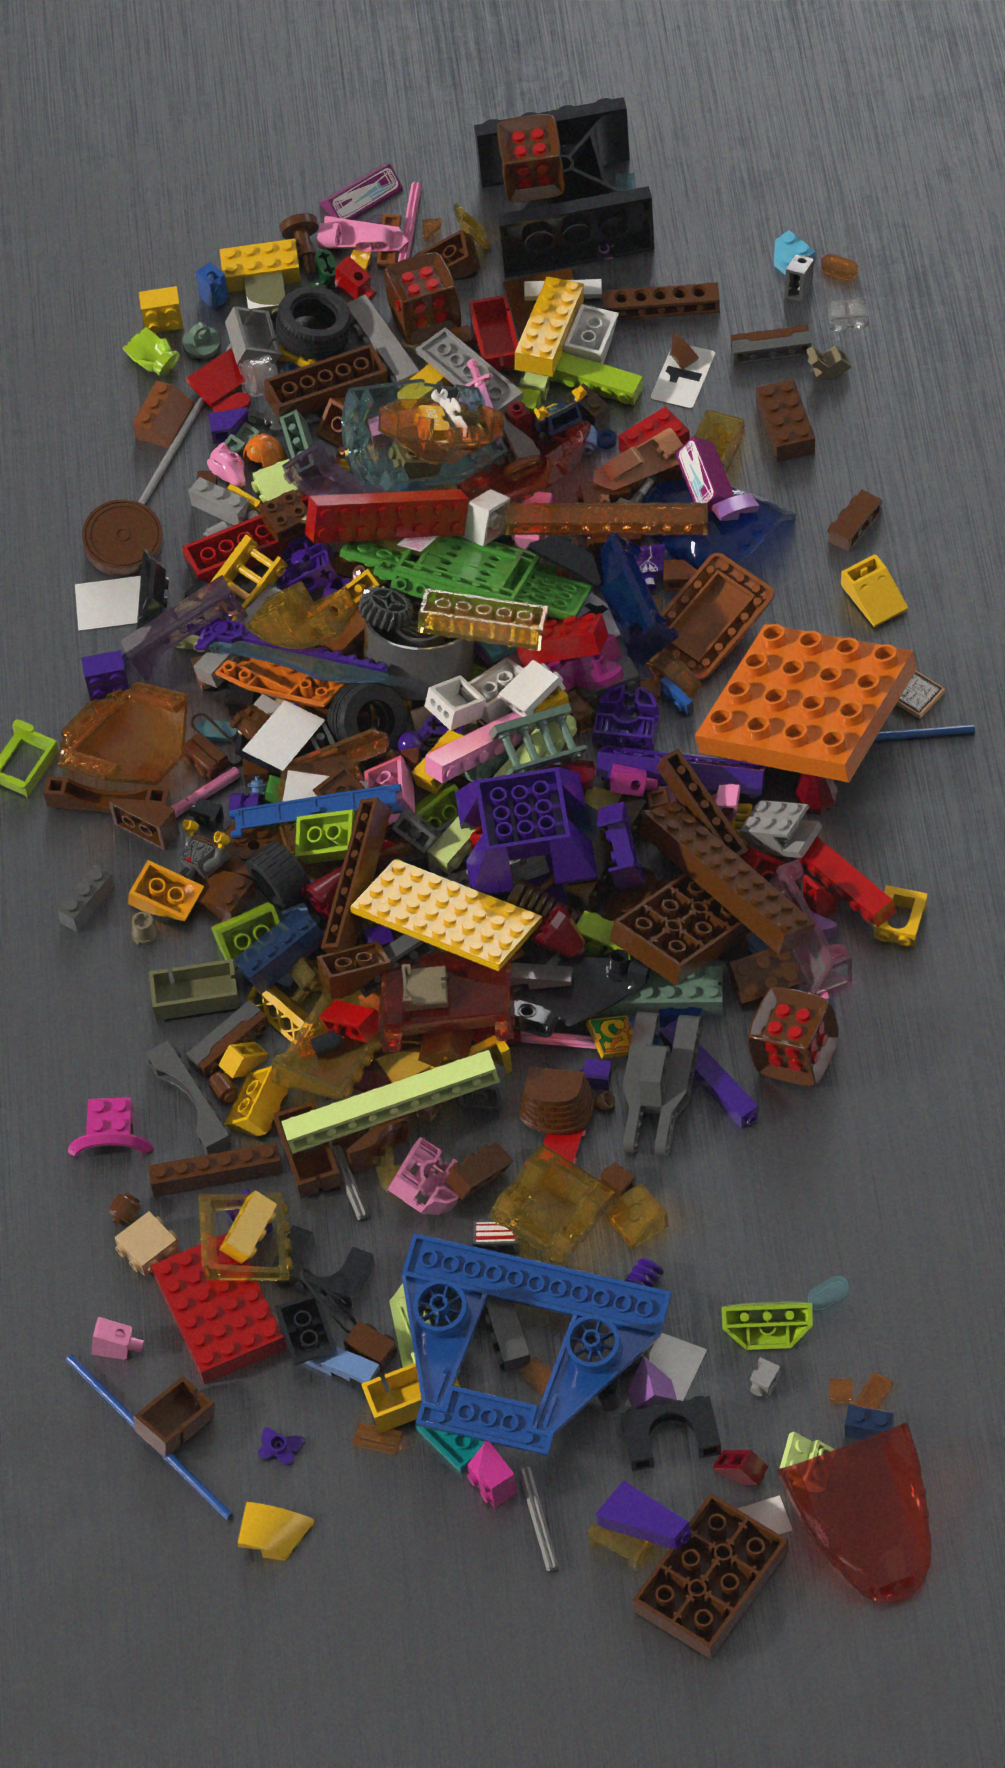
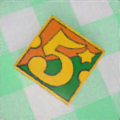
[586,1016,633,1059]

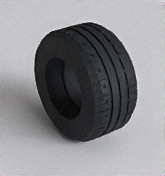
[327,682,408,760]

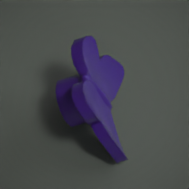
[258,1427,305,1465]

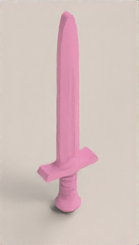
[465,359,503,446]

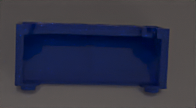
[595,532,679,665]

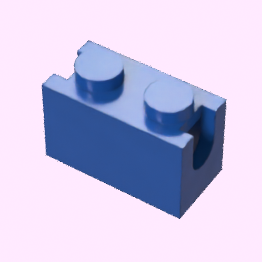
[195,262,229,310]

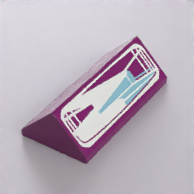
[319,164,403,220]
[676,436,734,515]

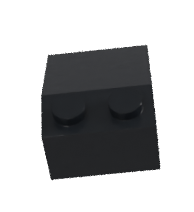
[275,1293,337,1366]

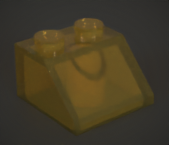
[606,1182,668,1249]

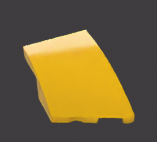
[238,1502,315,1561]

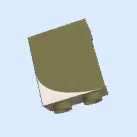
[244,272,285,320]

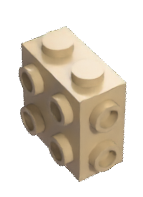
[115,1211,179,1276]

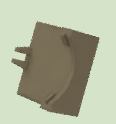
[402,964,449,1011]

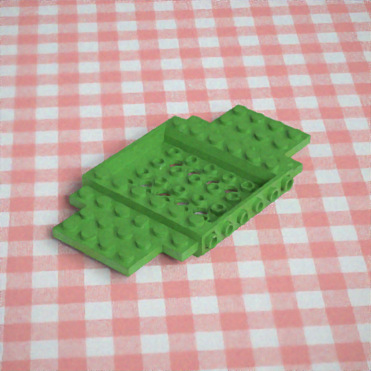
[340,536,593,623]

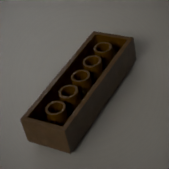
[566,794,648,916]

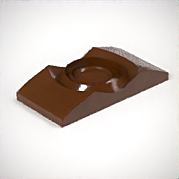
[347,1111,418,1175]

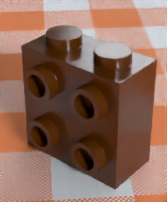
[258,489,307,545]

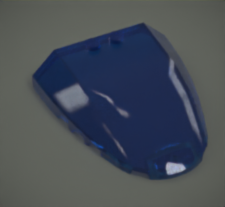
[641,479,796,570]

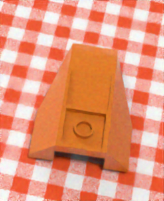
[215,622,350,707]

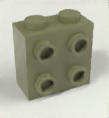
[389,439,442,480]

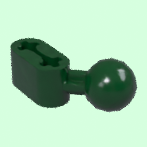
[307,250,337,290]

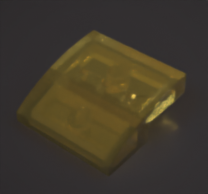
[454,203,491,251]

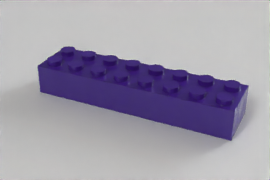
[596,745,768,798]

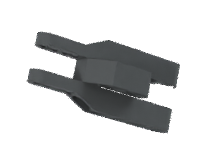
[623,1011,703,1156]

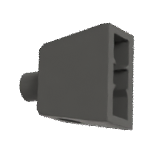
[784,255,814,302]

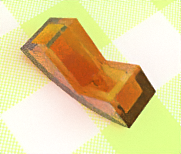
[647,651,702,697]

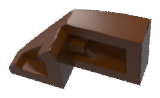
[670,333,699,370]

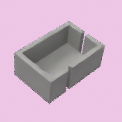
[225,306,281,370]

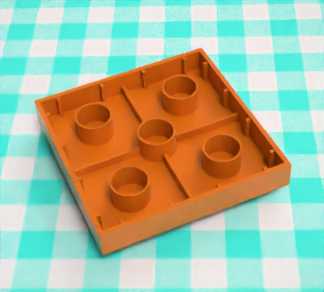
[695,624,917,783]

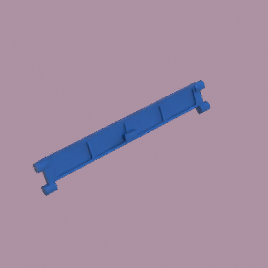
[229,784,404,839]

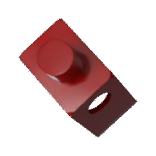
[334,256,377,301]

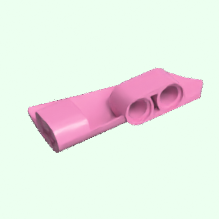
[317,216,409,252]

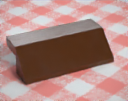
[418,997,479,1068]

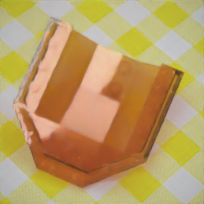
[58,681,188,785]

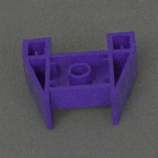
[597,802,646,890]

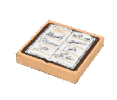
[896,671,945,719]

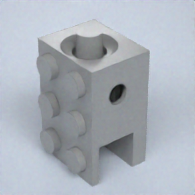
[739,800,822,858]

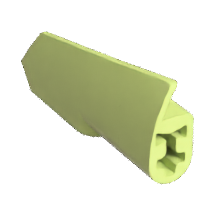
[389,1283,431,1368]

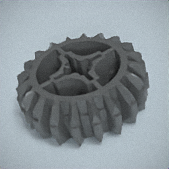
[358,586,414,631]

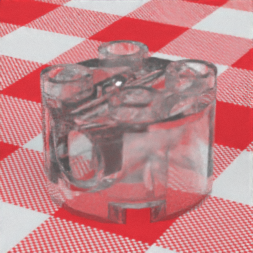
[239,355,278,398]

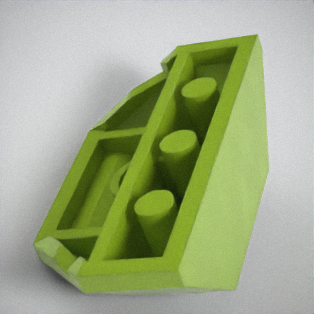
[722,1301,813,1350]

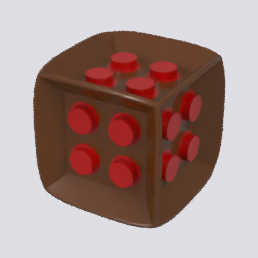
[497,114,565,202]
[384,253,461,344]
[748,987,839,1086]

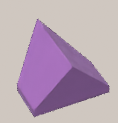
[628,1356,677,1410]

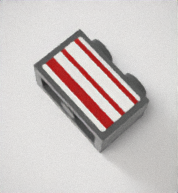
[473,1218,519,1254]

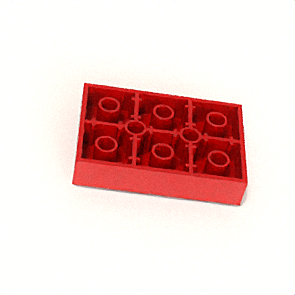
[151,1233,286,1385]

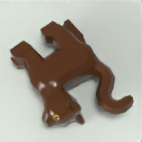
[229,704,271,741]

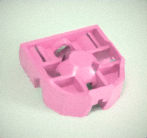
[387,1137,460,1215]

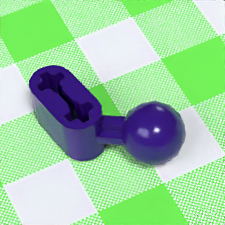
[398,715,464,754]

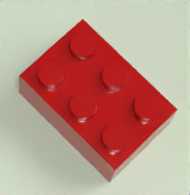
[618,406,690,453]

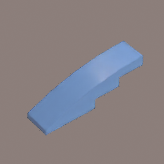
[304,1347,380,1383]

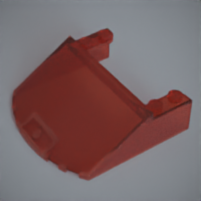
[378,951,515,1052]

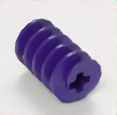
[624,1258,664,1287]

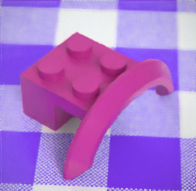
[68,1097,154,1156]

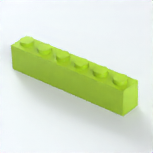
[550,352,643,406]

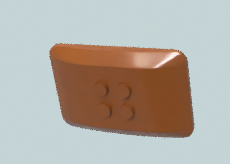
[643,553,774,680]

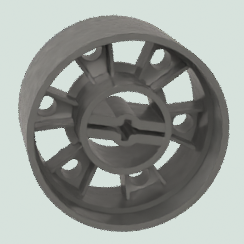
[363,592,475,700]

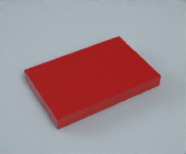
[186,349,256,407]

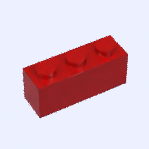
[319,1000,385,1043]

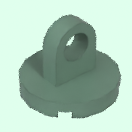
[183,322,221,360]

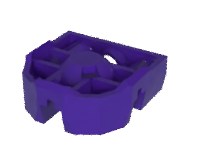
[276,535,337,601]
[592,685,659,750]

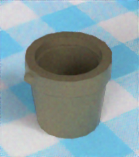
[131,911,159,945]

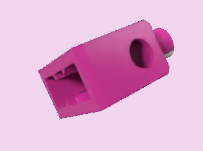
[609,763,658,796]

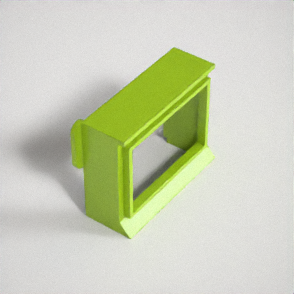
[0,719,59,798]

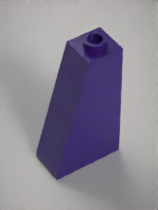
[595,1480,691,1550]

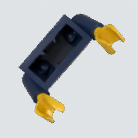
[534,385,587,435]

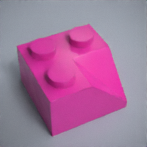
[467,1442,517,1508]

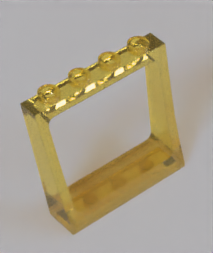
[198,1192,293,1280]

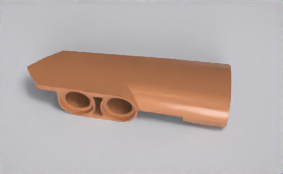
[593,428,683,491]

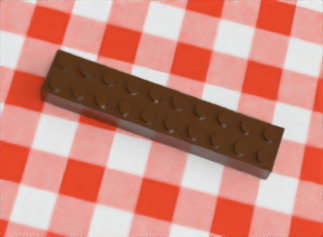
[639,801,816,955]

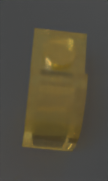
[376,1147,413,1195]

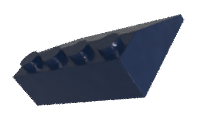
[233,909,324,994]

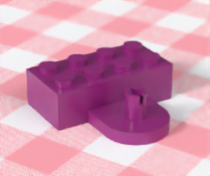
[544,634,624,692]

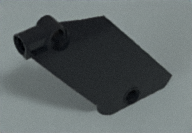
[480,949,652,1038]

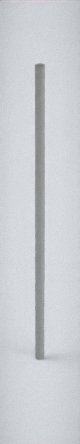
[138,343,233,505]

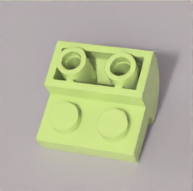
[778,1431,835,1492]

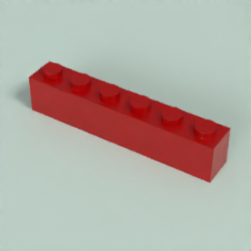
[794,836,897,927]

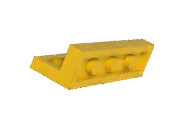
[245,984,326,1049]

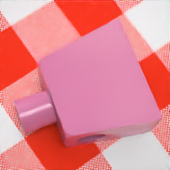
[92,1317,144,1360]

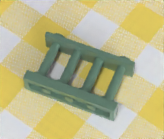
[489,703,587,775]

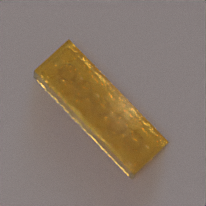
[417,588,548,651]

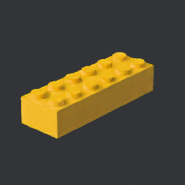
[515,277,584,377]

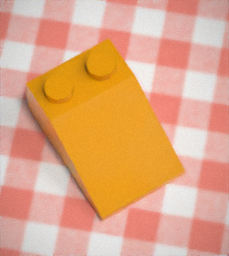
[128,860,204,921]

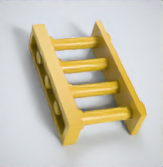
[198,535,288,621]

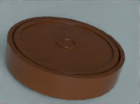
[82,499,163,576]

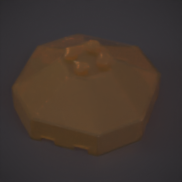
[378,399,505,465]

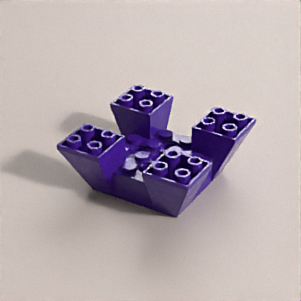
[455,767,598,896]

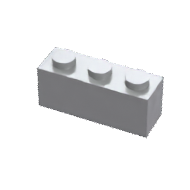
[188,477,251,525]

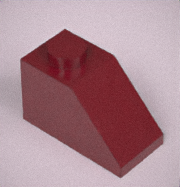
[713,1450,768,1485]

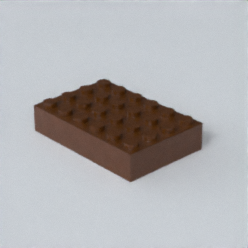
[610,873,752,985]
[632,1493,788,1659]

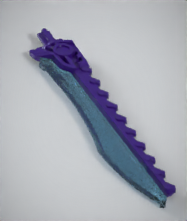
[185,616,390,683]

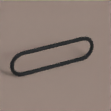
[190,712,243,766]

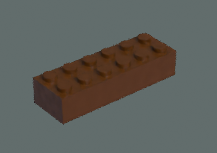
[264,344,387,423]

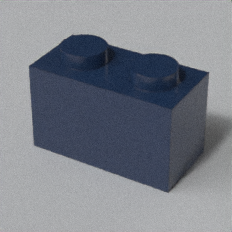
[845,1405,894,1445]

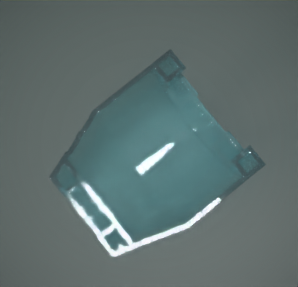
[341,379,508,493]

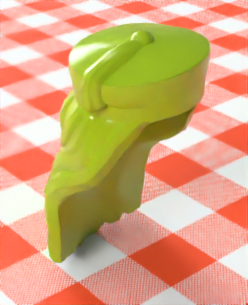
[123,327,180,378]

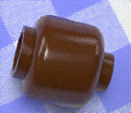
[109,1192,141,1226]

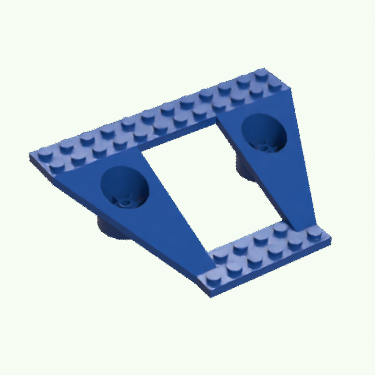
[402,1233,672,1457]

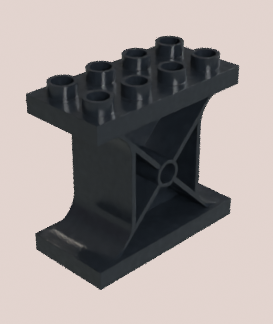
[474,97,655,277]

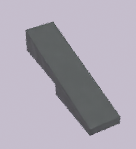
[482,962,574,989]

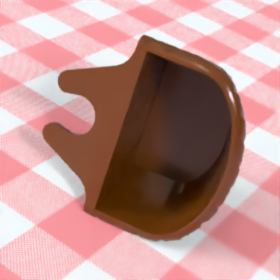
[519,1067,596,1135]

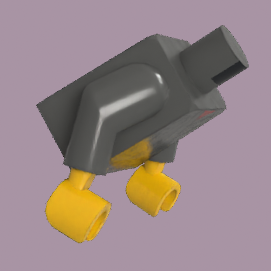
[179,819,231,880]

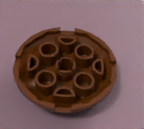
[217,823,297,889]

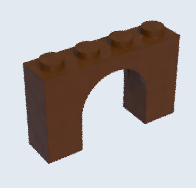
[576,481,641,556]

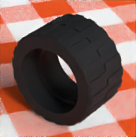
[246,841,311,911]

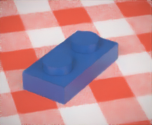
[660,676,694,717]

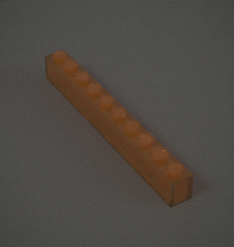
[505,502,708,535]

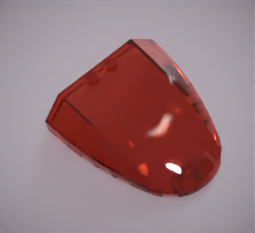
[456,421,591,504]
[777,1422,931,1602]

